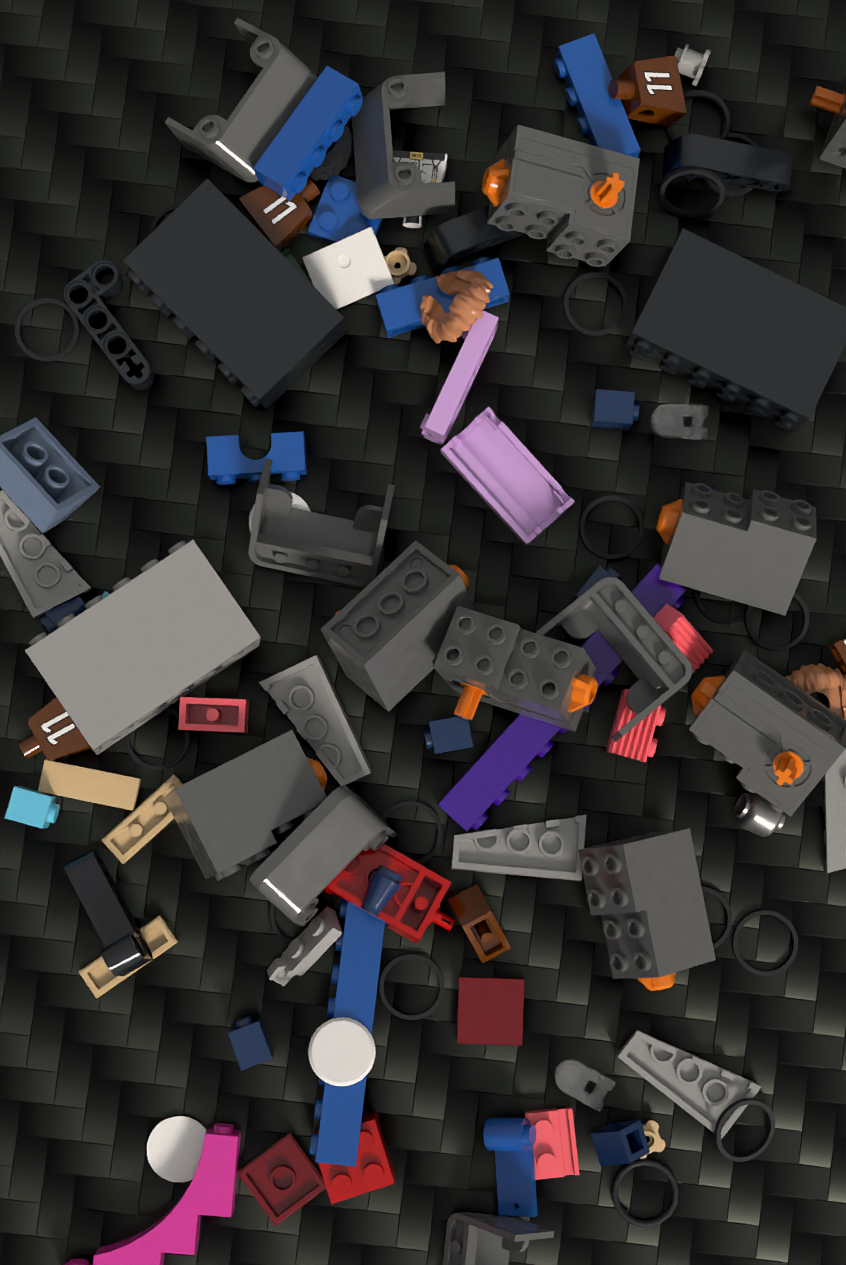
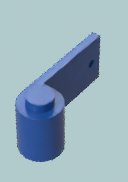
[483,1117,538,1217]

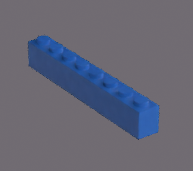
[310,898,385,1167]

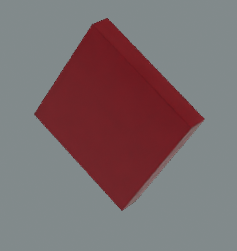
[457,976,524,1045]
[237,1131,326,1226]

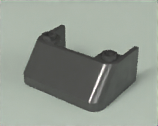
[165,18,318,182]
[351,72,455,219]
[248,459,395,587]
[536,577,692,742]
[249,785,397,927]
[443,1212,554,1265]

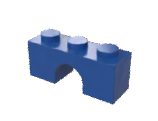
[206,431,307,485]

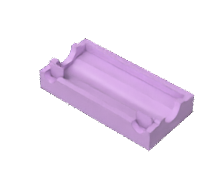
[420,311,499,446]
[441,407,575,546]

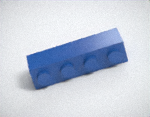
[554,33,640,158]
[253,66,363,201]
[375,257,510,338]

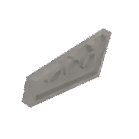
[0,490,92,619]
[259,655,373,786]
[822,749,846,873]
[451,815,586,881]
[616,1029,762,1139]

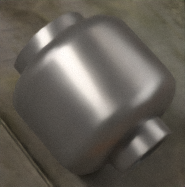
[734,792,786,837]

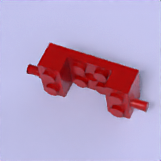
[323,844,456,944]

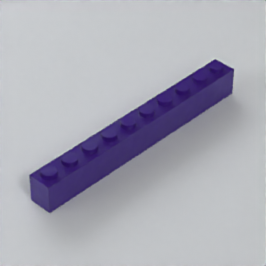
[438,564,686,831]

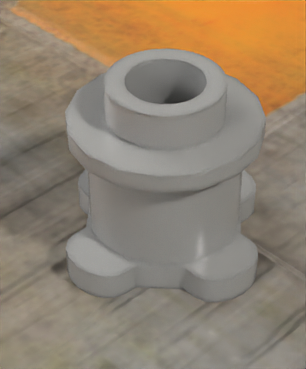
[675,44,711,86]

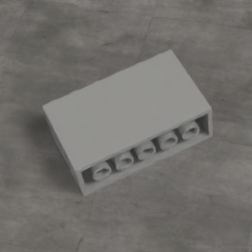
[25,540,261,755]

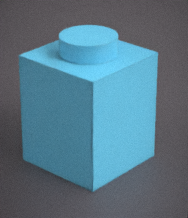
[5,786,60,829]

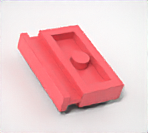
[524,1106,580,1180]

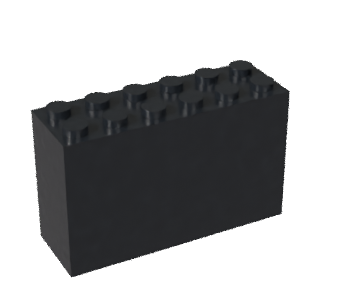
[123,178,348,410]
[625,229,846,431]

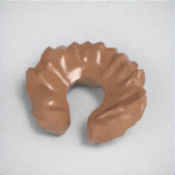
[420,269,493,343]
[785,663,846,720]

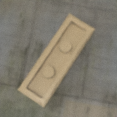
[38,760,141,811]
[102,774,184,864]
[79,915,179,999]

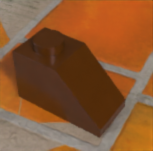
[448,884,511,963]

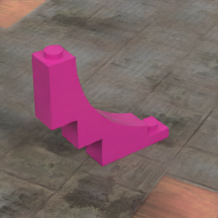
[63,1123,241,1265]

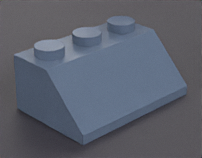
[0,417,100,533]

